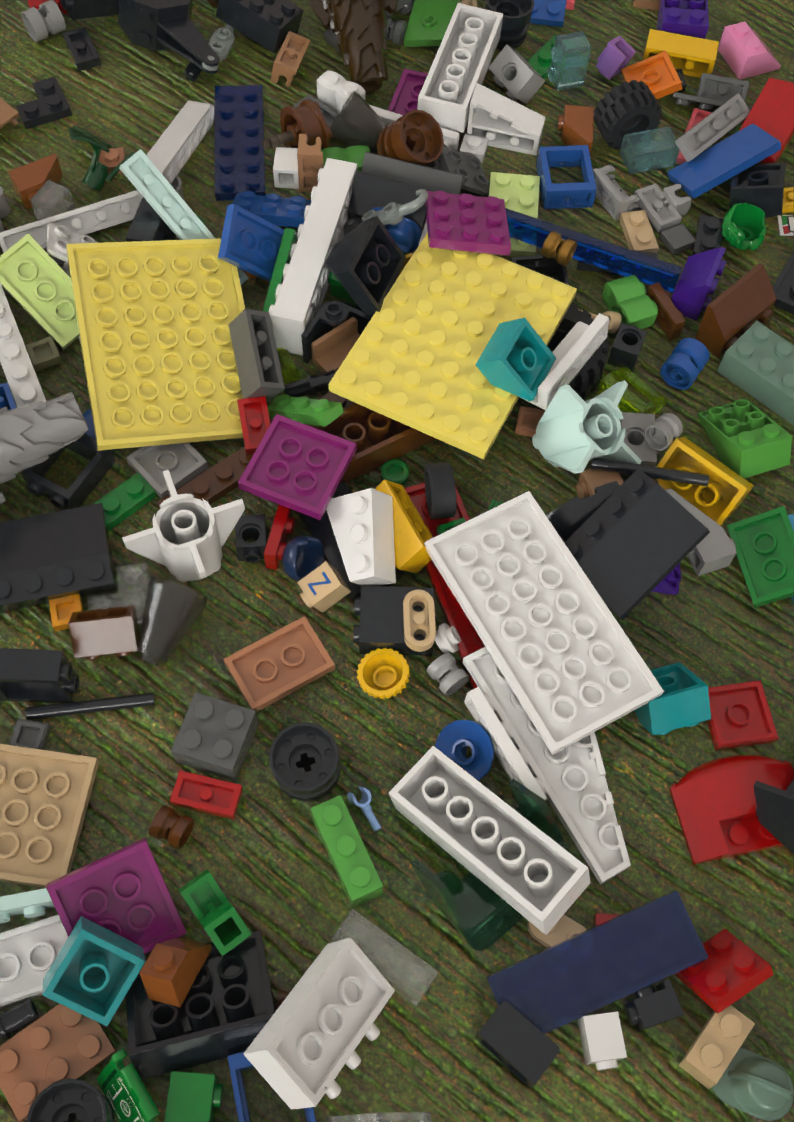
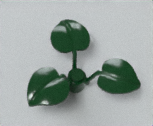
[68,125,135,192]

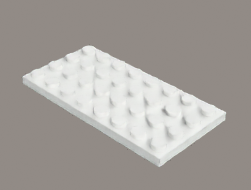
[424,491,664,755]

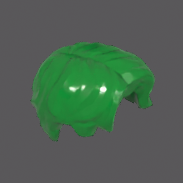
[722,203,766,250]

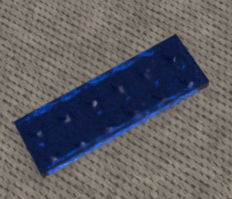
[215,85,266,201]
[486,890,709,1034]

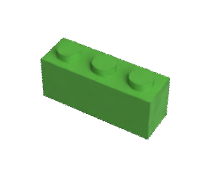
[310,795,383,909]

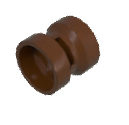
[148,805,195,850]

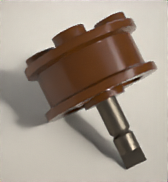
[261,100,332,150]

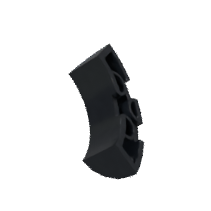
[546,478,659,542]

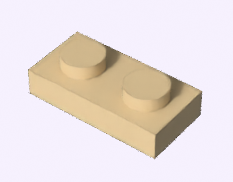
[619,210,659,253]

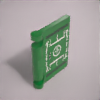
[96,1049,160,1122]

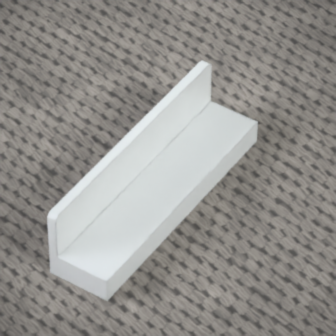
[520,313,609,410]

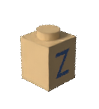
[297,561,351,613]

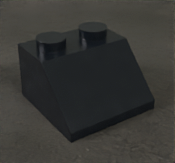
[730,163,786,218]

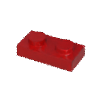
[237,396,270,455]
[264,505,295,570]
[170,770,243,820]

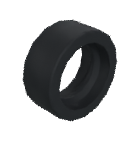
[424,462,456,519]

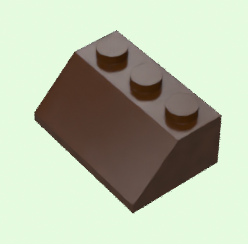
[695,263,777,358]

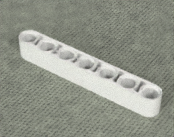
[146,100,215,184]

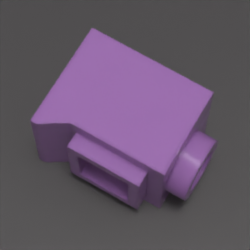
[596,35,636,80]

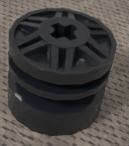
[484,0,534,50]
[269,722,341,802]
[26,1078,115,1122]

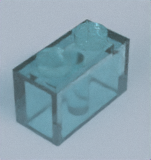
[548,31,591,91]
[620,126,680,174]

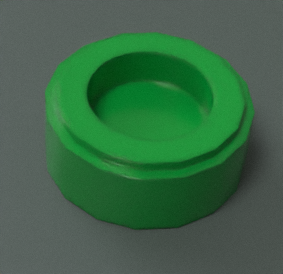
[381,459,409,486]

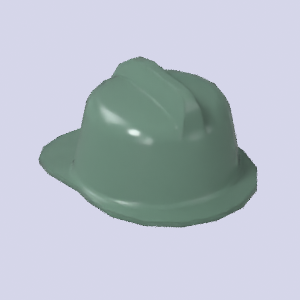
[712,1048,794,1121]

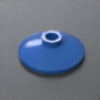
[435,720,494,781]

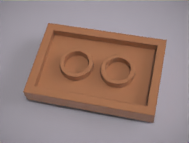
[223,616,335,712]
[0,1004,117,1122]

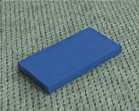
[667,124,781,199]

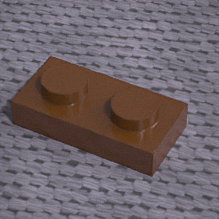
[647,282,685,341]

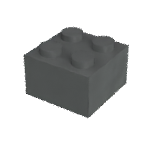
[171,692,259,782]

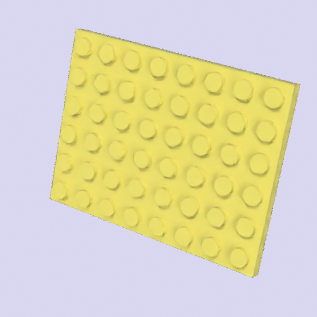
[328,232,577,460]
[67,238,245,451]

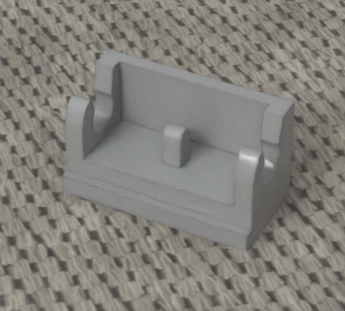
[593,165,640,221]

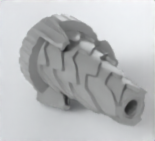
[0,392,88,504]

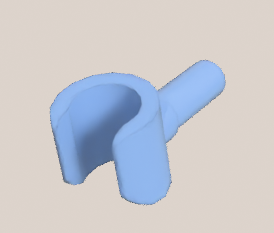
[347,786,381,832]

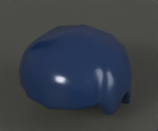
[281,536,324,581]

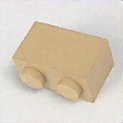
[678,1005,755,1089]

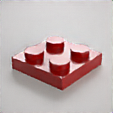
[671,929,774,1014]

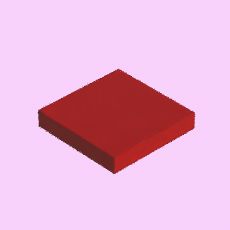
[707,680,779,751]

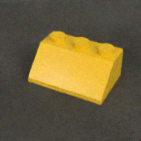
[656,437,754,526]

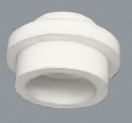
[435,623,461,653]

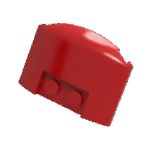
[669,755,794,865]

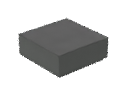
[659,223,696,255]
[9,718,51,750]

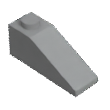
[665,489,737,576]

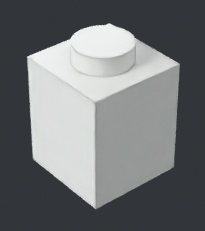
[273,147,299,189]
[577,1011,627,1070]

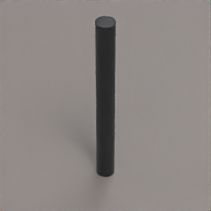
[591,458,709,486]
[25,693,155,720]

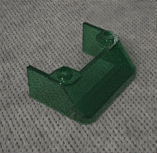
[411,779,570,951]

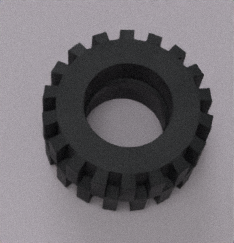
[593,80,662,150]

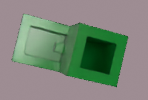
[178,869,252,956]

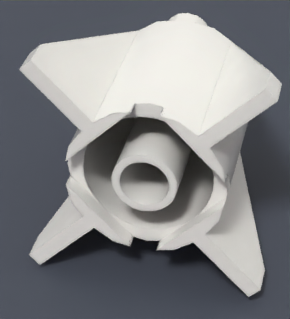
[122,470,245,582]

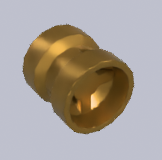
[541,231,577,266]

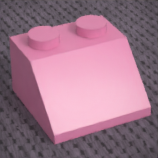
[718,21,781,80]

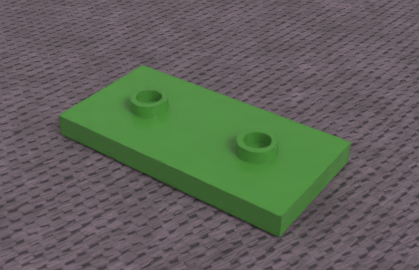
[403,0,461,47]

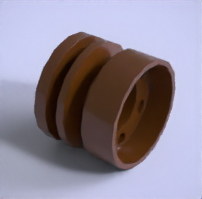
[377,110,444,166]

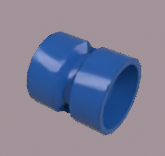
[660,338,710,390]

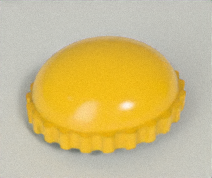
[357,648,410,699]

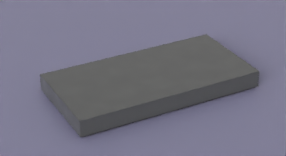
[361,152,464,194]

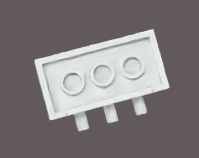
[244,937,395,1109]

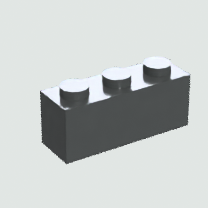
[228,309,285,403]

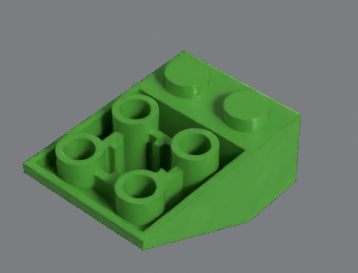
[697,399,792,479]

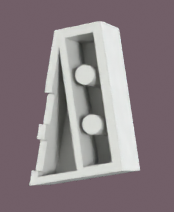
[467,83,545,156]
[326,488,396,586]

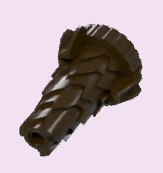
[308,0,399,96]

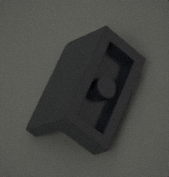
[475,1001,560,1088]

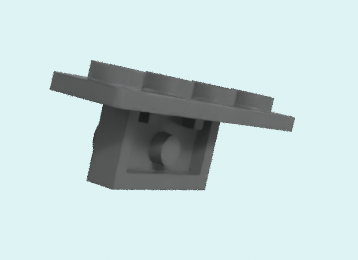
[671,73,752,111]

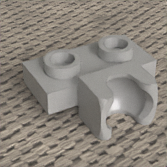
[634,183,691,233]

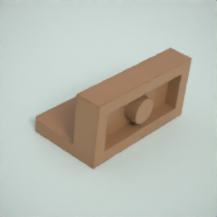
[311,317,360,373]

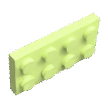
[489,172,540,257]
[0,233,80,350]

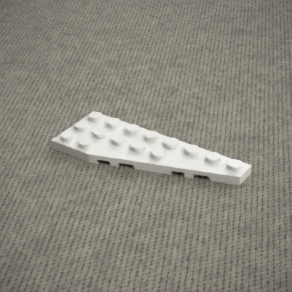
[463,647,631,885]

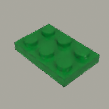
[726,506,794,608]

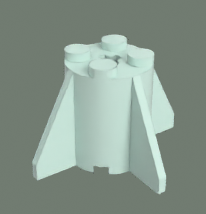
[532,380,642,474]

